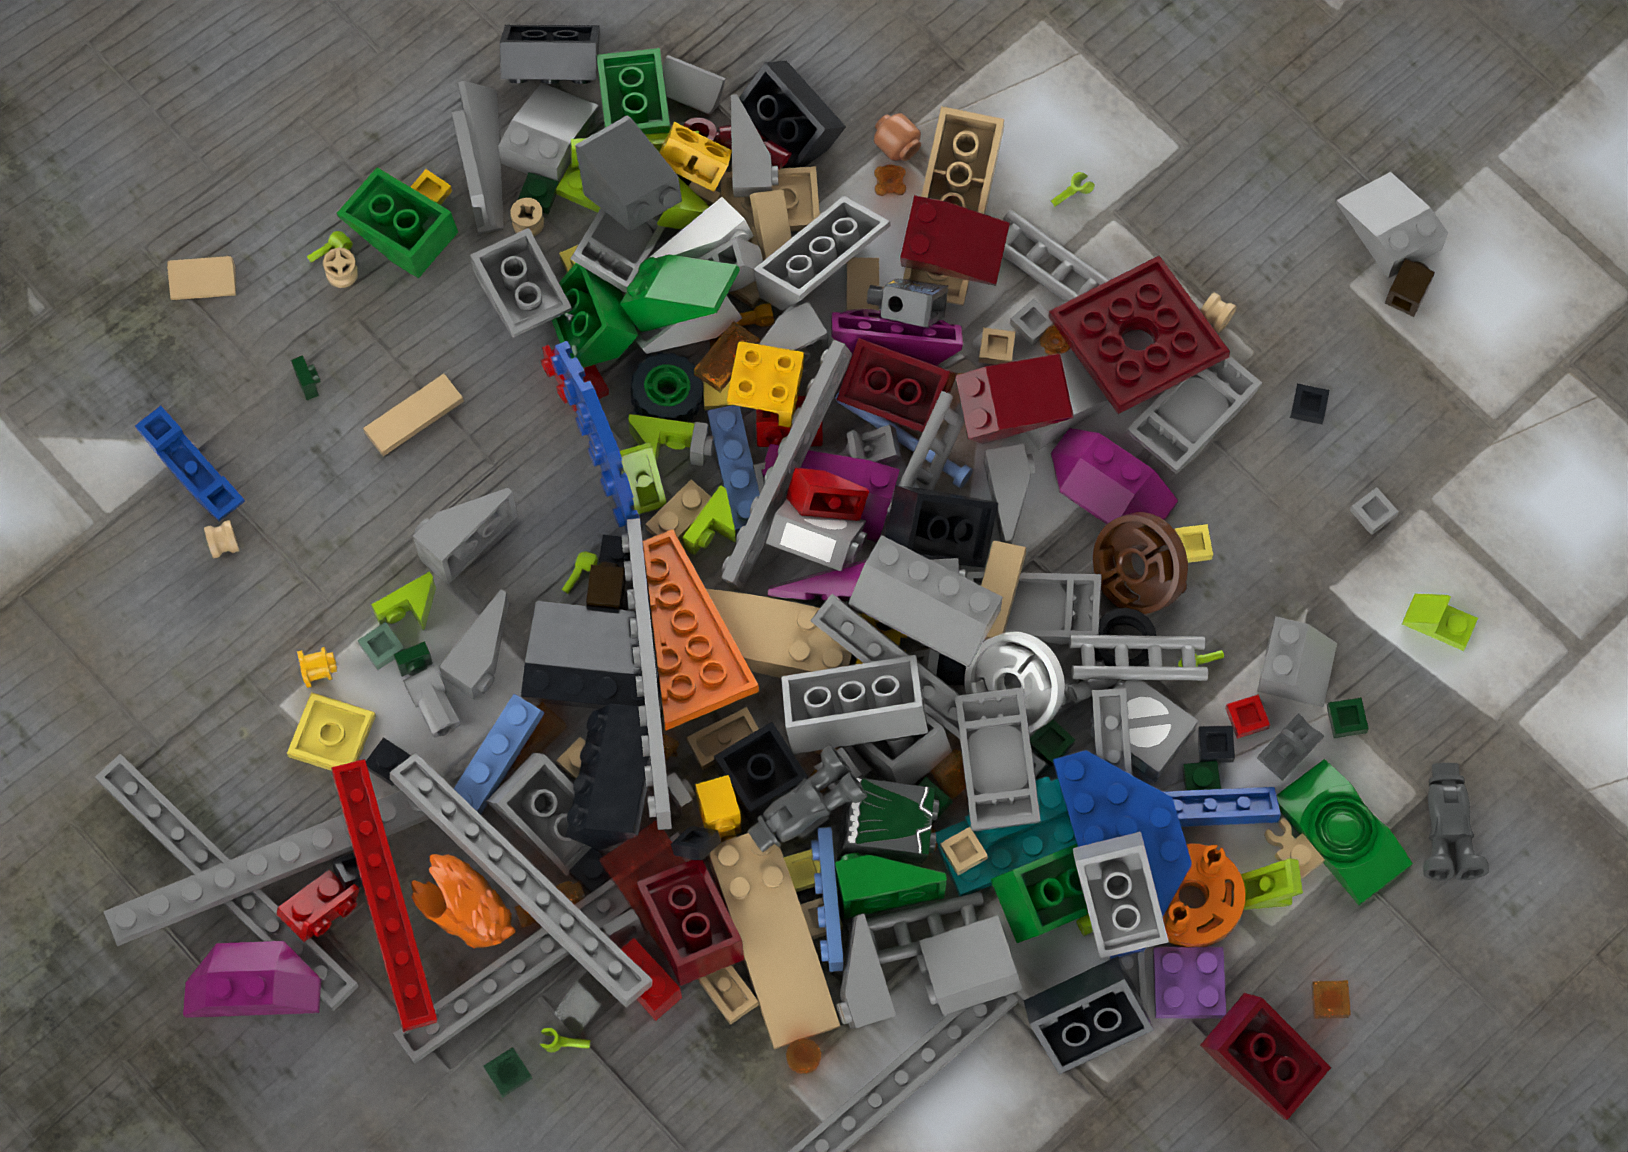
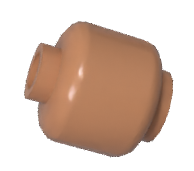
[874,113,921,161]

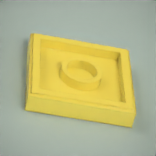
[287,692,376,770]

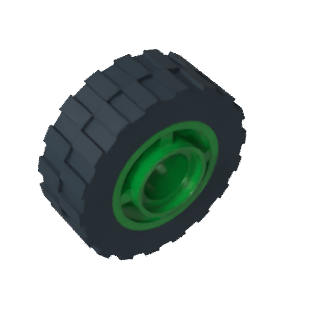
[631,353,703,422]

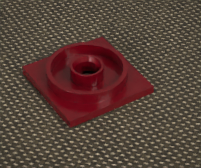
[1048,255,1230,414]

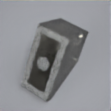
[554,971,619,1039]

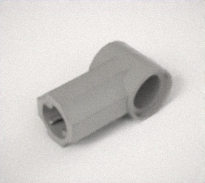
[403,666,460,738]

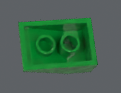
[596,48,670,134]
[336,167,458,279]
[620,254,740,333]
[990,843,1089,943]
[835,853,947,920]

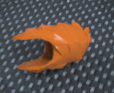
[411,854,516,949]

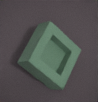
[358,622,405,670]

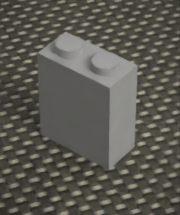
[917,915,1023,1015]

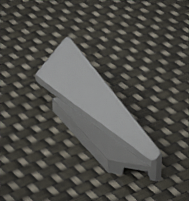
[452,81,504,235]

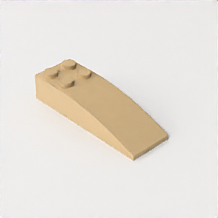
[903,106,1004,306]
[706,589,854,678]
[707,833,840,1049]

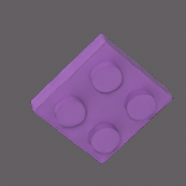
[1153,947,1226,1018]

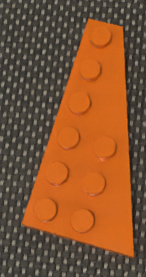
[642,529,759,731]

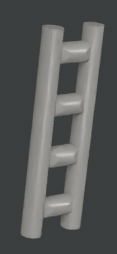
[1003,210,1109,302]
[887,391,965,514]
[1069,635,1208,681]
[846,892,984,964]

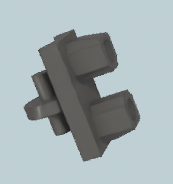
[1257,713,1324,781]

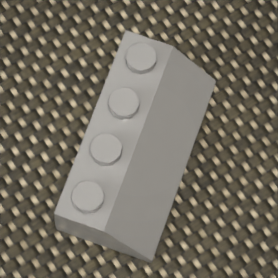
[753,196,891,311]
[848,535,1003,667]
[781,655,928,754]

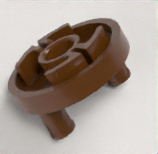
[1093,512,1188,614]

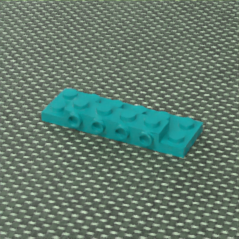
[935,777,1076,896]

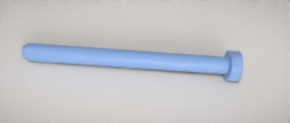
[835,392,973,488]

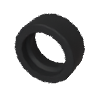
[1094,608,1157,666]

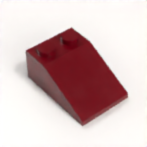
[900,195,1010,286]
[836,338,957,432]
[955,353,1074,444]
[637,860,744,986]
[1200,993,1331,1120]

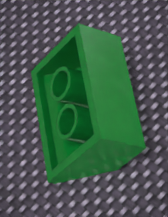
[552,263,638,368]

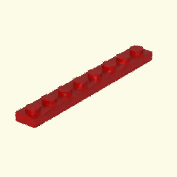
[331,759,437,1032]

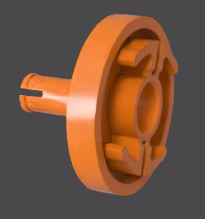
[1163,843,1246,947]

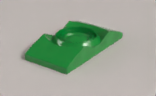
[1276,759,1413,906]

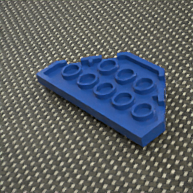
[551,341,641,533]
[1053,750,1192,959]

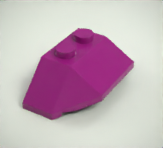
[831,308,963,366]
[1051,428,1178,524]
[183,941,321,1018]

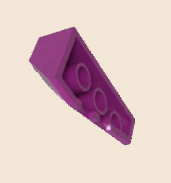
[762,444,900,542]
[768,559,867,601]

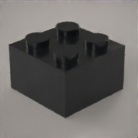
[714,722,808,824]

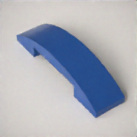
[135,406,245,522]

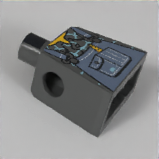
[867,279,948,328]

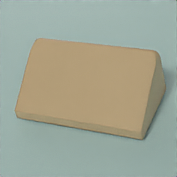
[167,256,236,300]

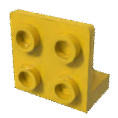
[727,341,804,428]

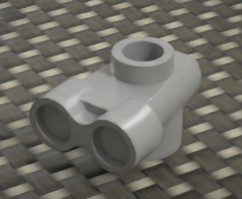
[1064,659,1118,703]

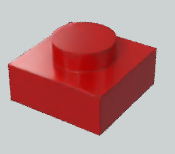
[1225,694,1270,739]

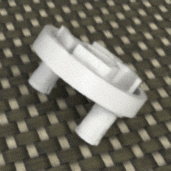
[964,632,1066,733]

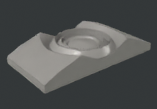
[570,208,665,293]
[1126,356,1262,473]
[967,572,1102,645]
[955,687,1041,831]

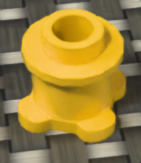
[297,647,338,688]

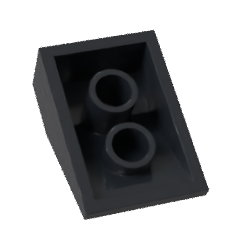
[885,485,998,568]

